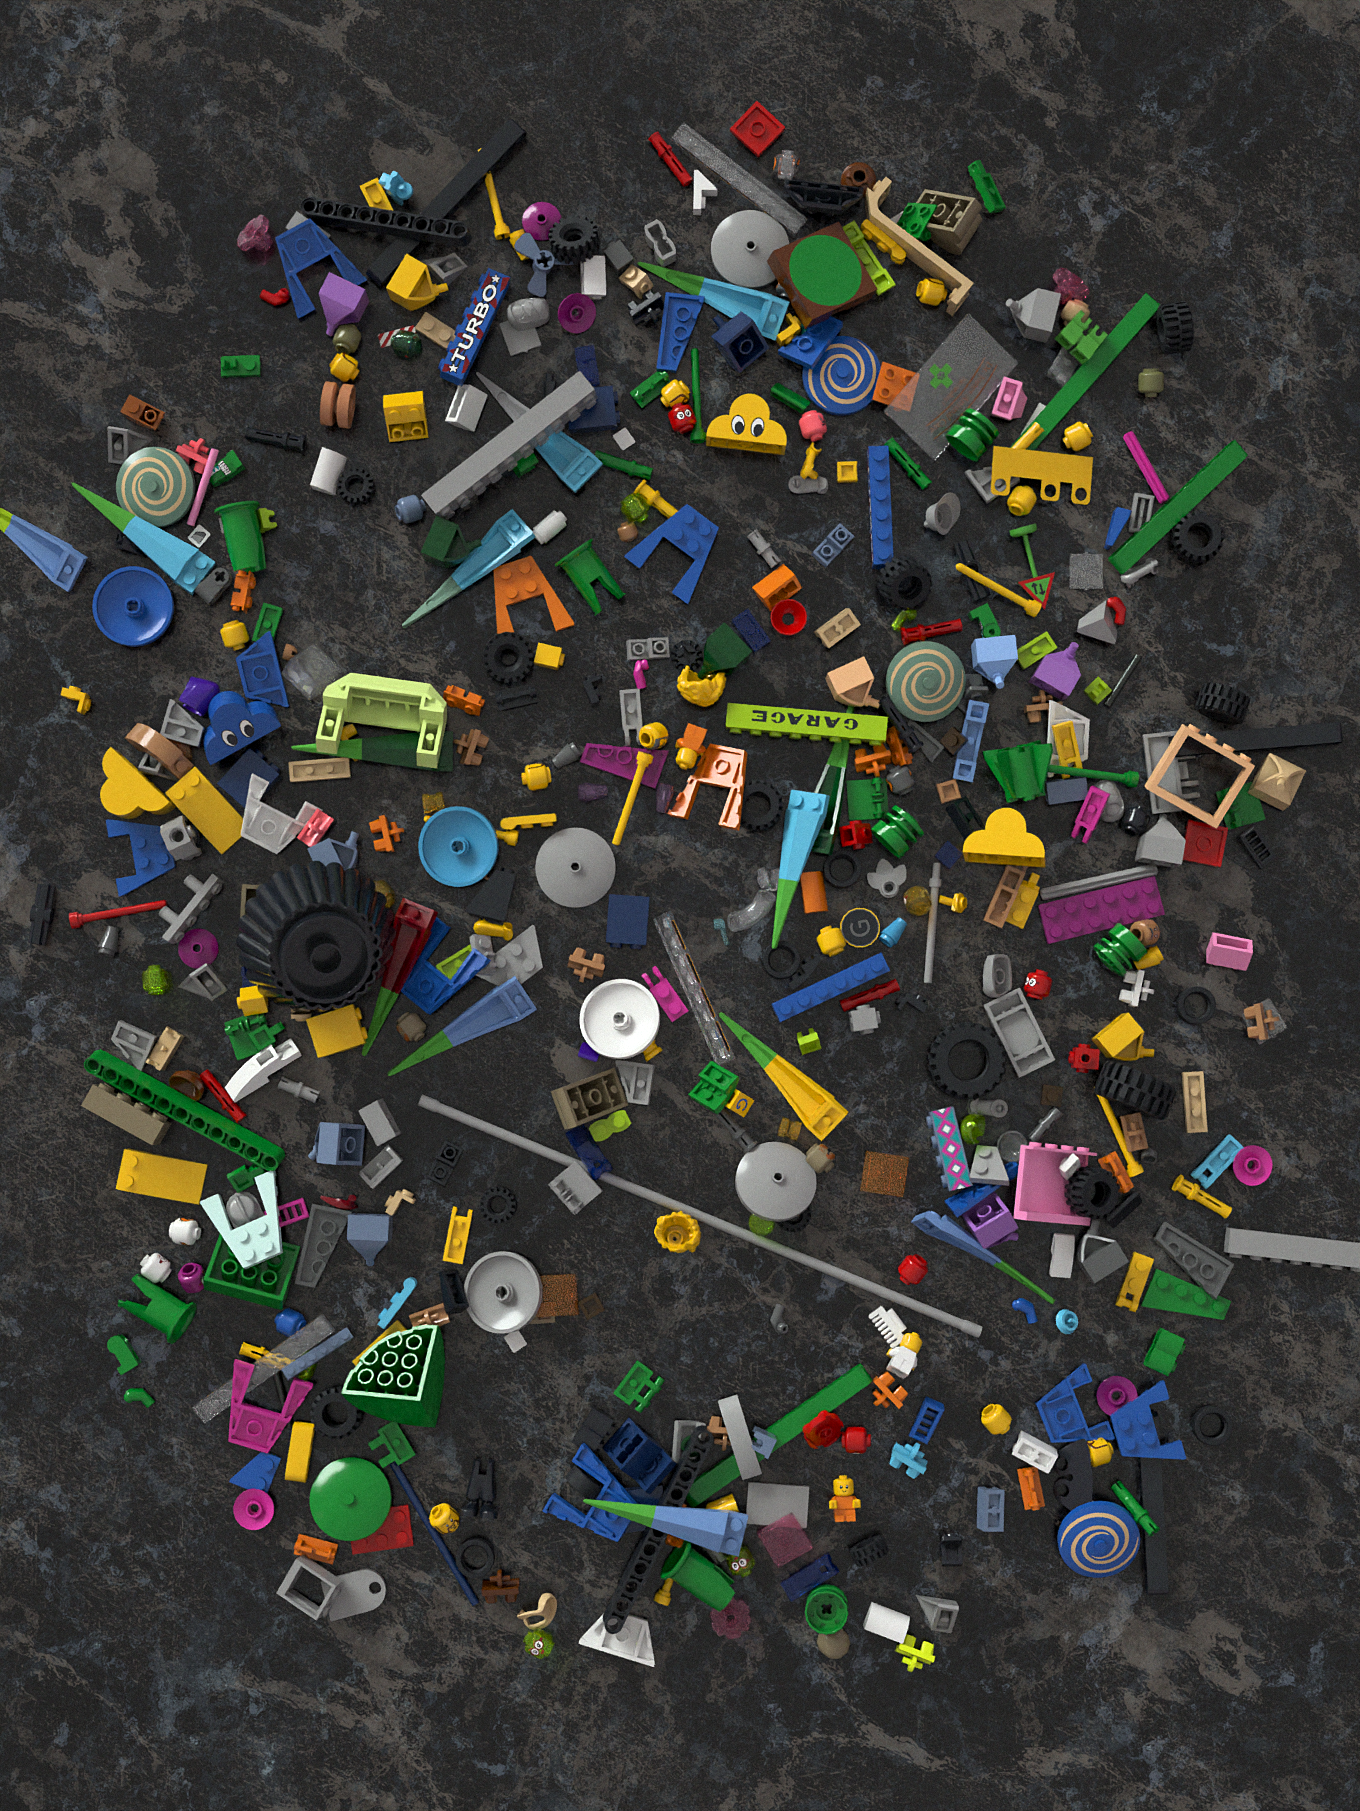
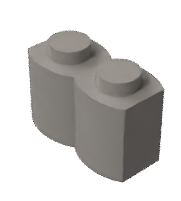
[645,219,676,267]

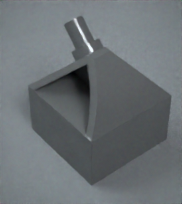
[1075,1220,1129,1283]

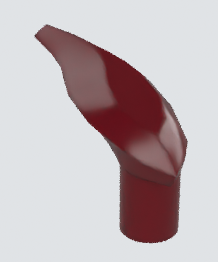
[320,1195,358,1210]

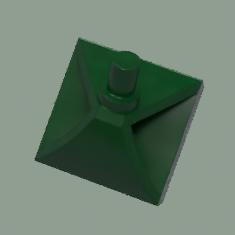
[421,516,482,569]
[697,622,752,680]

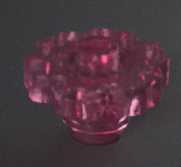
[237,214,273,252]
[1053,267,1090,304]
[710,1596,751,1639]

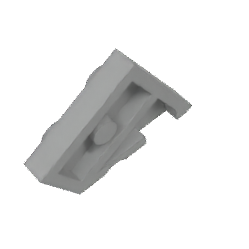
[965,467,1020,504]
[160,699,205,747]
[111,1020,157,1071]
[969,1145,1009,1186]

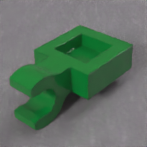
[247,1022,285,1052]
[227,1163,265,1193]

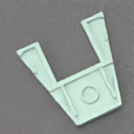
[200,1171,283,1269]

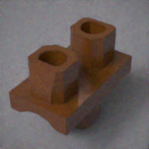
[482,1570,520,1604]

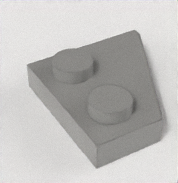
[615,1060,655,1105]

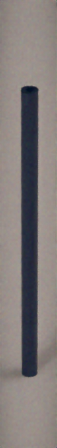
[389,1461,479,1606]

